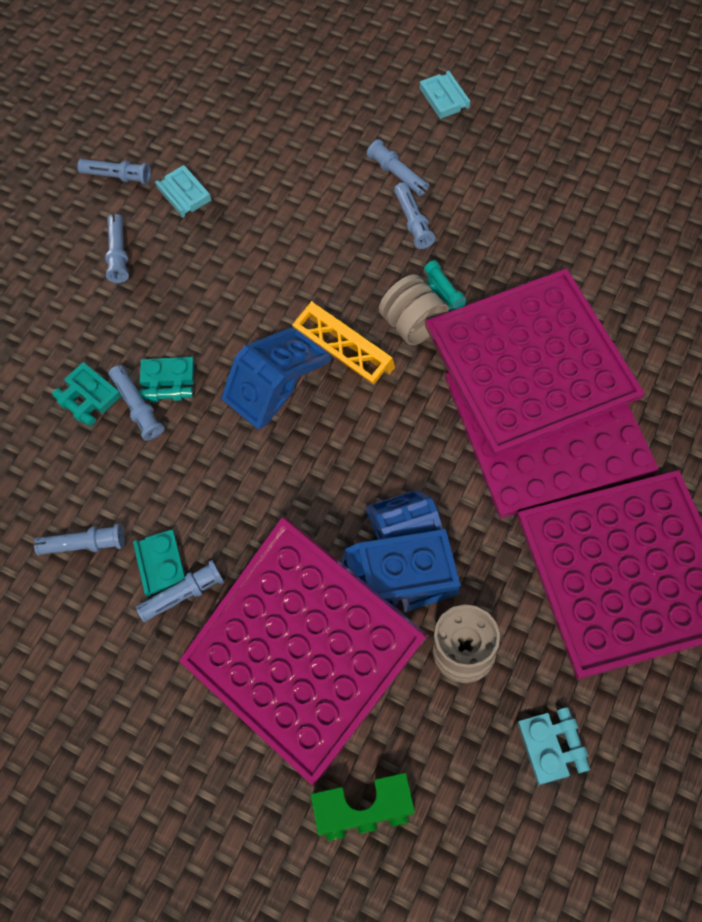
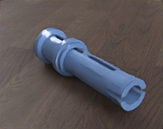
[367,139,429,196]
[78,159,151,185]
[394,182,436,249]
[105,214,129,283]
[108,365,165,441]
[34,523,125,556]
[136,560,225,623]

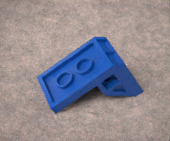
[221,327,333,430]
[365,490,460,612]
[341,529,461,607]

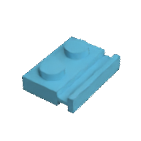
[419,71,470,119]
[155,165,211,218]

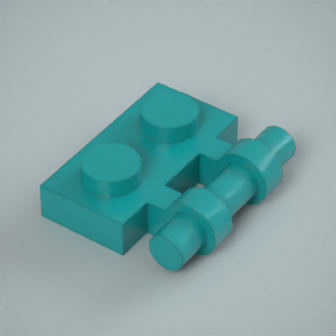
[139,357,195,402]
[52,362,122,427]

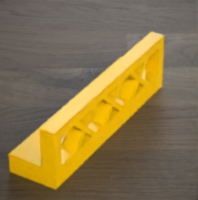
[292,301,395,385]

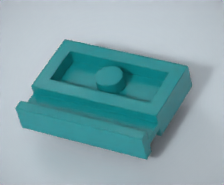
[133,530,185,597]

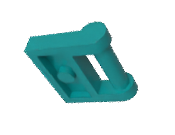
[424,260,466,312]

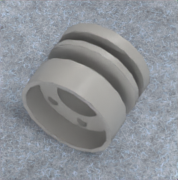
[379,274,449,345]
[433,604,500,683]

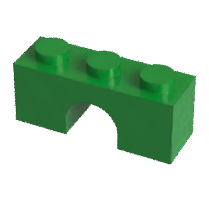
[311,773,415,842]

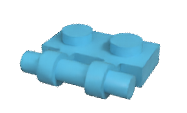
[517,707,590,786]

